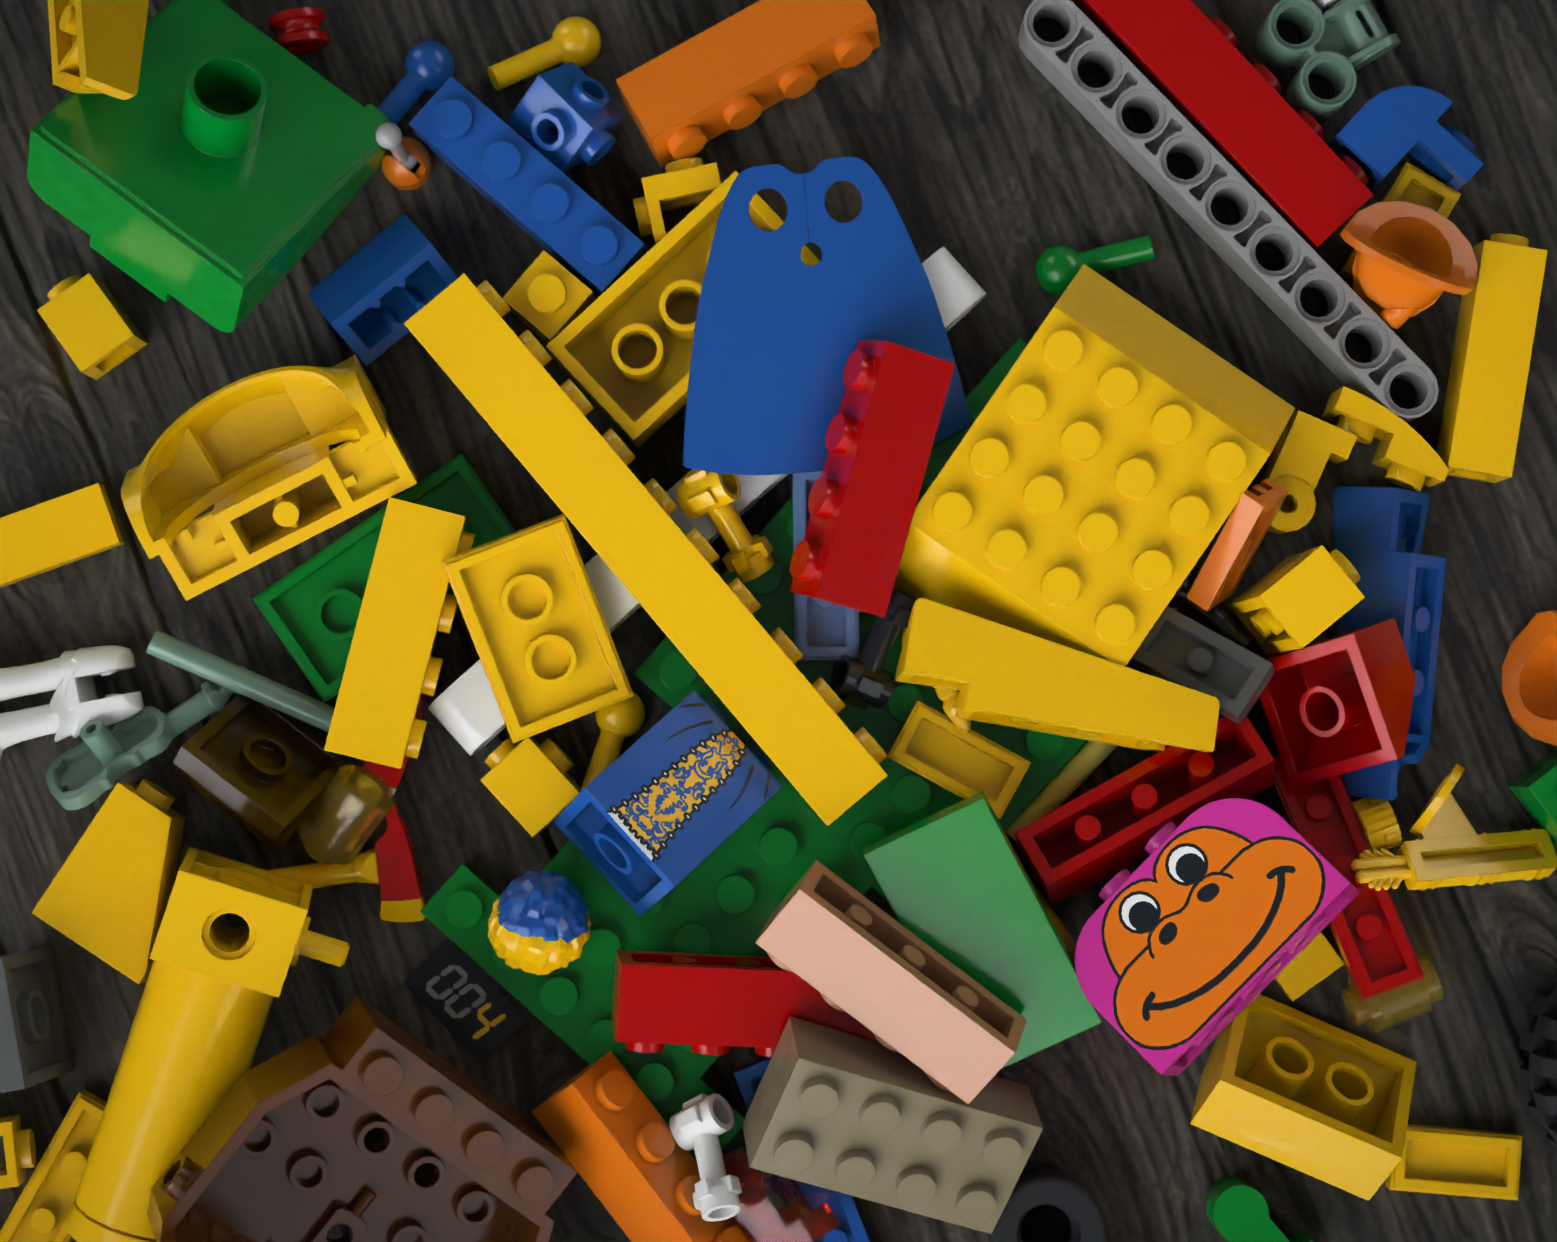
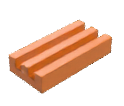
[1186,478,1288,611]

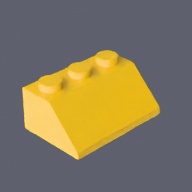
[1190,994,1417,1201]

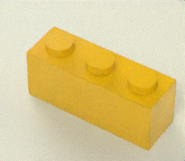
[1227,545,1365,655]

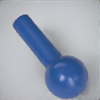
[377,40,455,125]

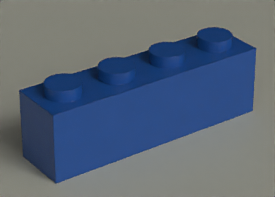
[409,76,647,297]

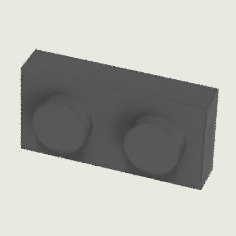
[1130,606,1275,725]

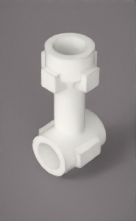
[669,1093,742,1222]

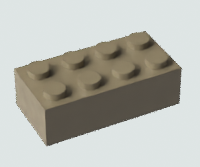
[742,1016,1043,1234]

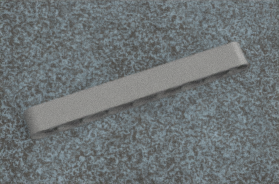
[1018,0,1439,423]

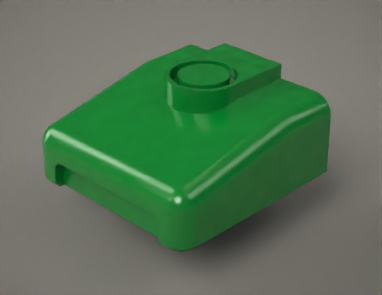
[27,0,390,333]

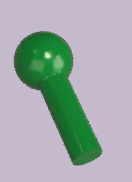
[1035,234,1156,295]

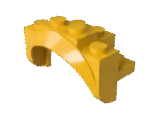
[121,355,417,601]

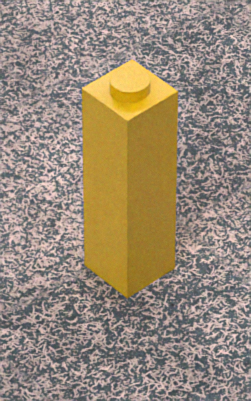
[1437,233,1548,483]

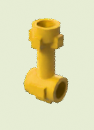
[676,470,775,582]

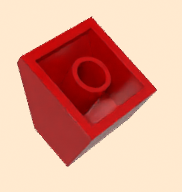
[1259,618,1416,788]

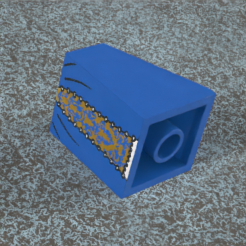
[553,690,783,916]

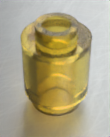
[1341,952,1444,1034]

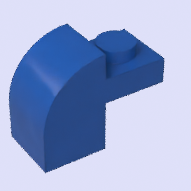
[1328,86,1484,191]

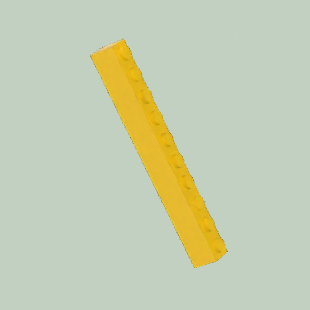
[404,273,888,827]

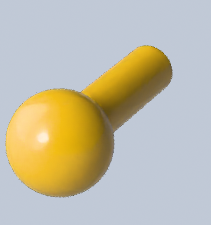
[487,16,601,91]
[581,691,645,791]

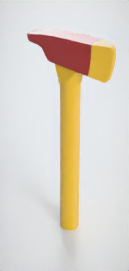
[168,801,426,923]

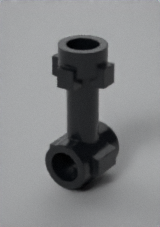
[830,588,917,710]

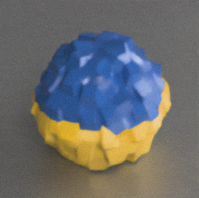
[488,869,591,975]

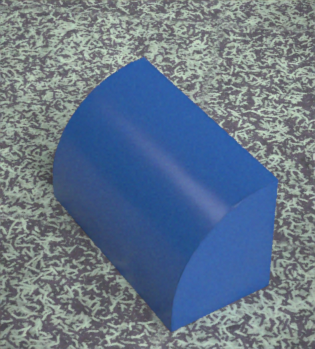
[307,213,458,366]

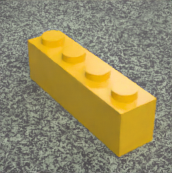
[324,497,475,769]

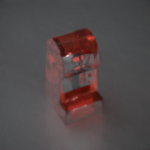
[723,1144,841,1242]

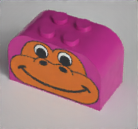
[1075,798,1360,1076]

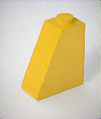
[31,779,186,984]

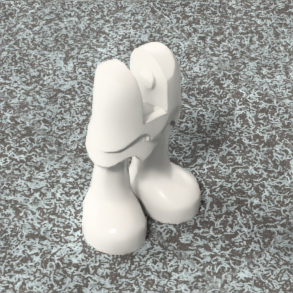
[0,645,144,761]

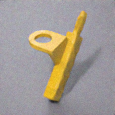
[1351,763,1557,891]

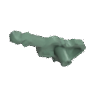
[46,666,247,811]

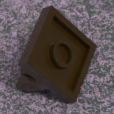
[173,694,352,854]

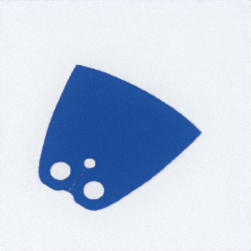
[683,157,972,475]

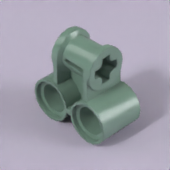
[1256,0,1401,122]

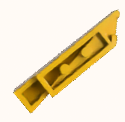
[47,0,149,100]
[895,598,1220,752]

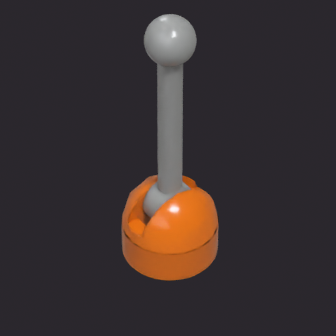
[375,122,433,190]

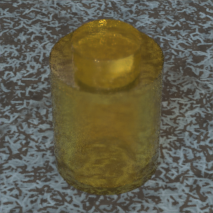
[299,764,394,865]

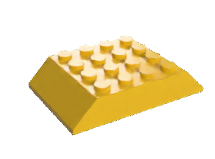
[893,264,1295,666]

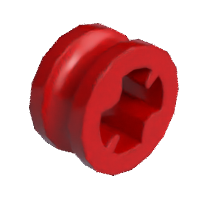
[268,7,330,55]

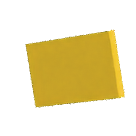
[441,514,634,743]

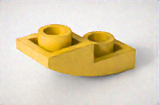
[1322,386,1449,492]

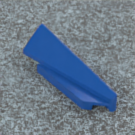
[1332,486,1446,801]

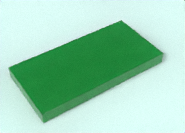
[253,454,517,703]
[864,791,1102,1069]

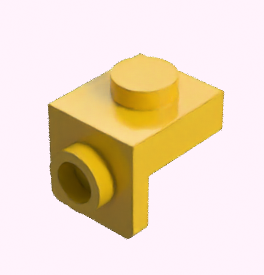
[633,157,721,244]

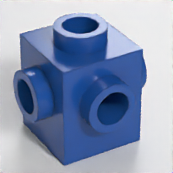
[508,61,625,172]

